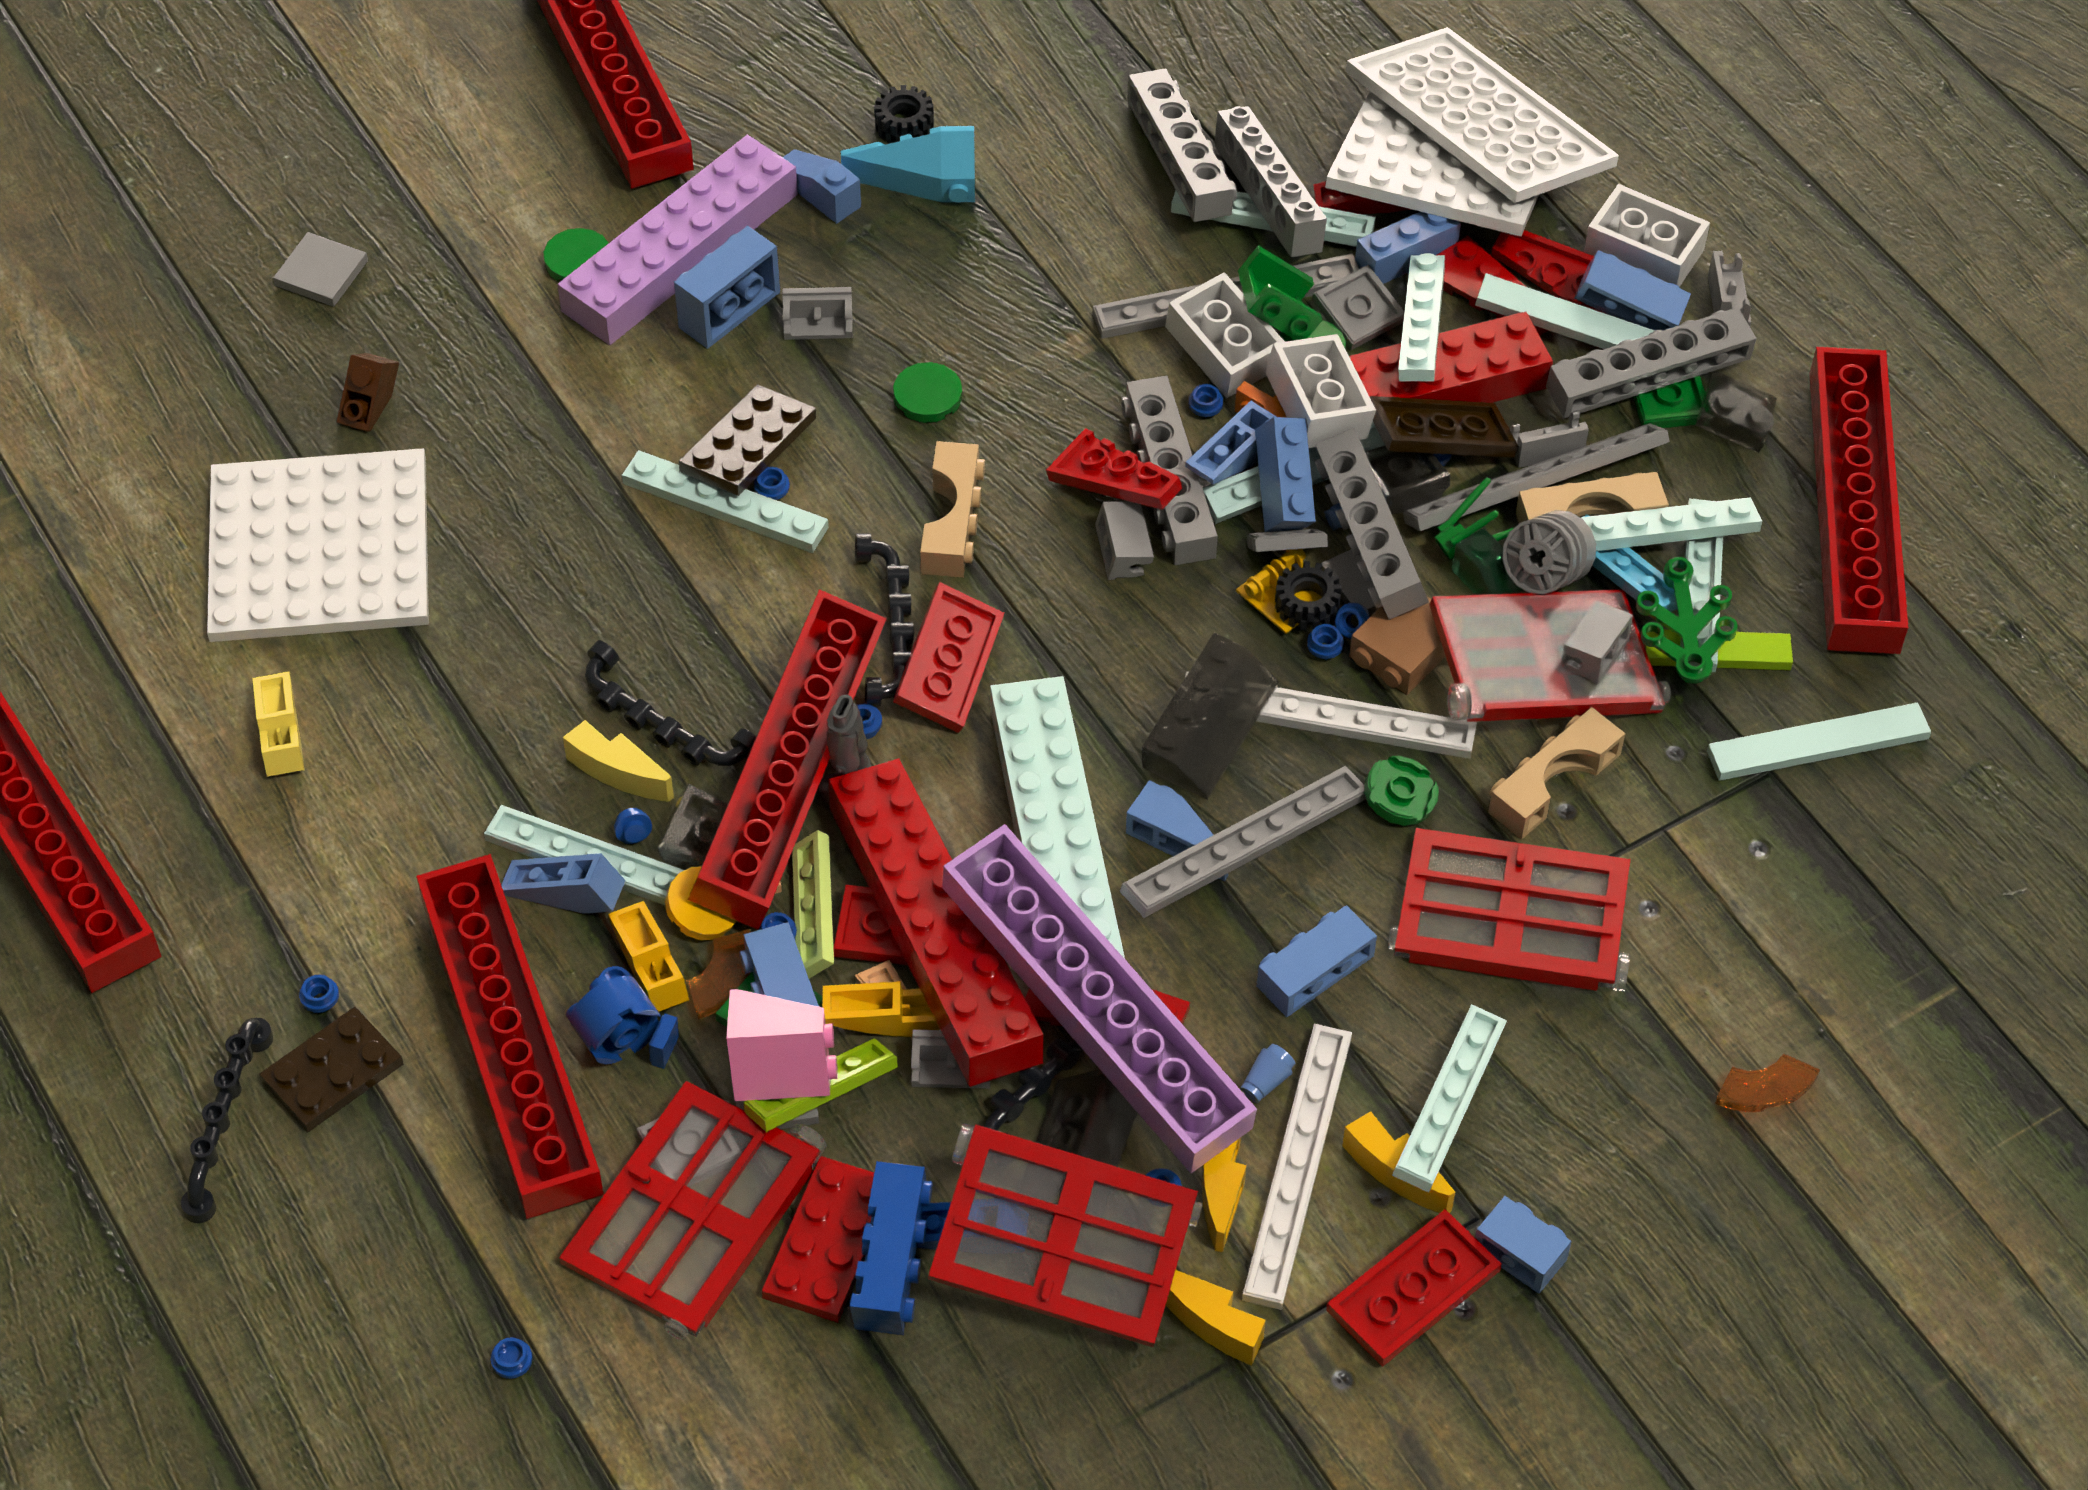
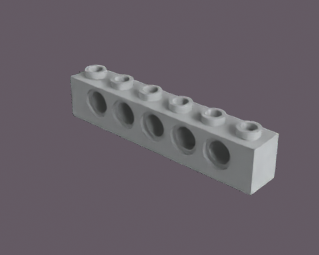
[1127,68,1237,222]
[1214,106,1327,257]
[1546,307,1757,418]
[1121,376,1218,565]
[1314,428,1429,620]

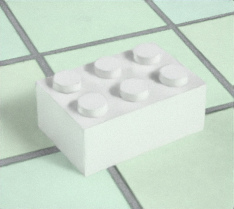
[1584,184,1710,287]
[1165,272,1285,398]
[1265,334,1376,448]

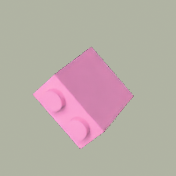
[726,989,838,1101]

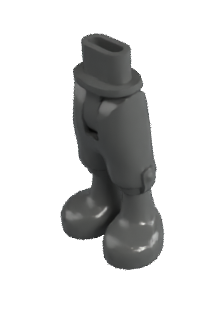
[819,695,871,805]

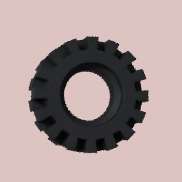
[874,85,934,144]
[1275,561,1342,631]

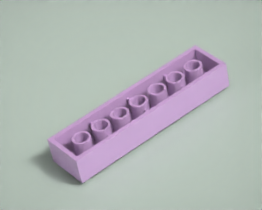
[557,134,798,345]

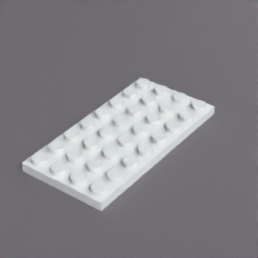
[1346,27,1619,203]

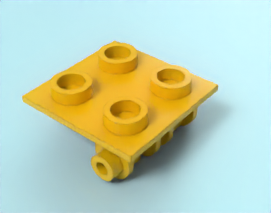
[1236,549,1322,634]

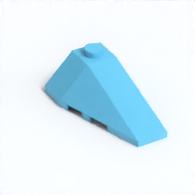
[841,126,975,203]

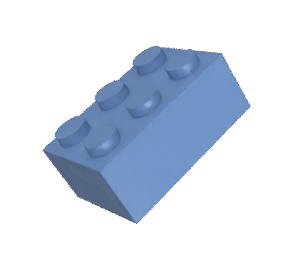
[674,225,780,349]

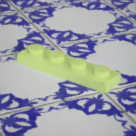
[792,830,834,979]

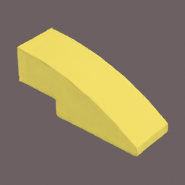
[252,672,304,777]
[563,720,674,802]

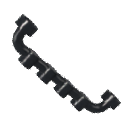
[855,533,914,707]
[585,640,756,766]
[181,1018,273,1223]
[983,1038,1084,1168]

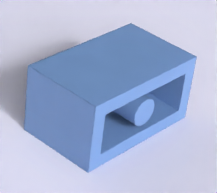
[1475,1196,1572,1294]

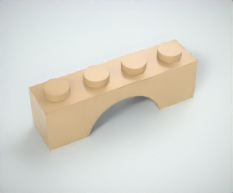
[920,441,985,578]
[1516,472,1669,523]
[1488,707,1625,840]

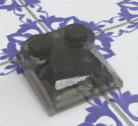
[1695,371,1777,453]
[1365,445,1450,514]
[657,783,728,867]

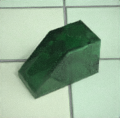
[1452,528,1524,617]

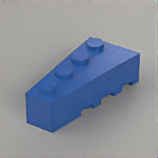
[850,1161,933,1335]

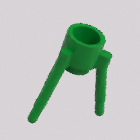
[1434,477,1514,560]

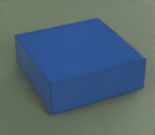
[649,1014,679,1069]

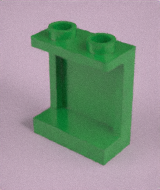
[1238,245,1322,340]

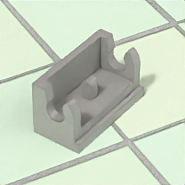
[1708,251,1751,326]
[783,287,853,340]
[1510,411,1589,468]
[1095,502,1154,580]
[1563,600,1633,685]
[911,1029,990,1089]

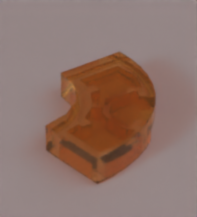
[687,929,751,1019]
[1715,1054,1820,1112]

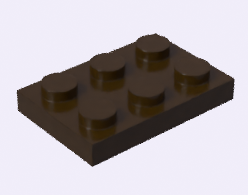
[259,1007,404,1133]

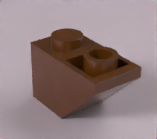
[337,353,399,432]

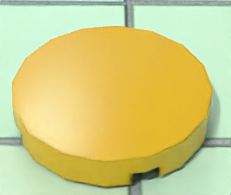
[665,866,737,940]

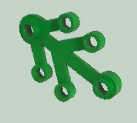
[1636,557,1738,684]

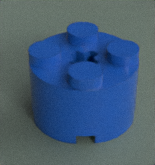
[566,974,661,1064]

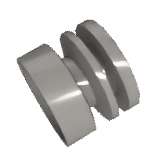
[1503,510,1596,594]

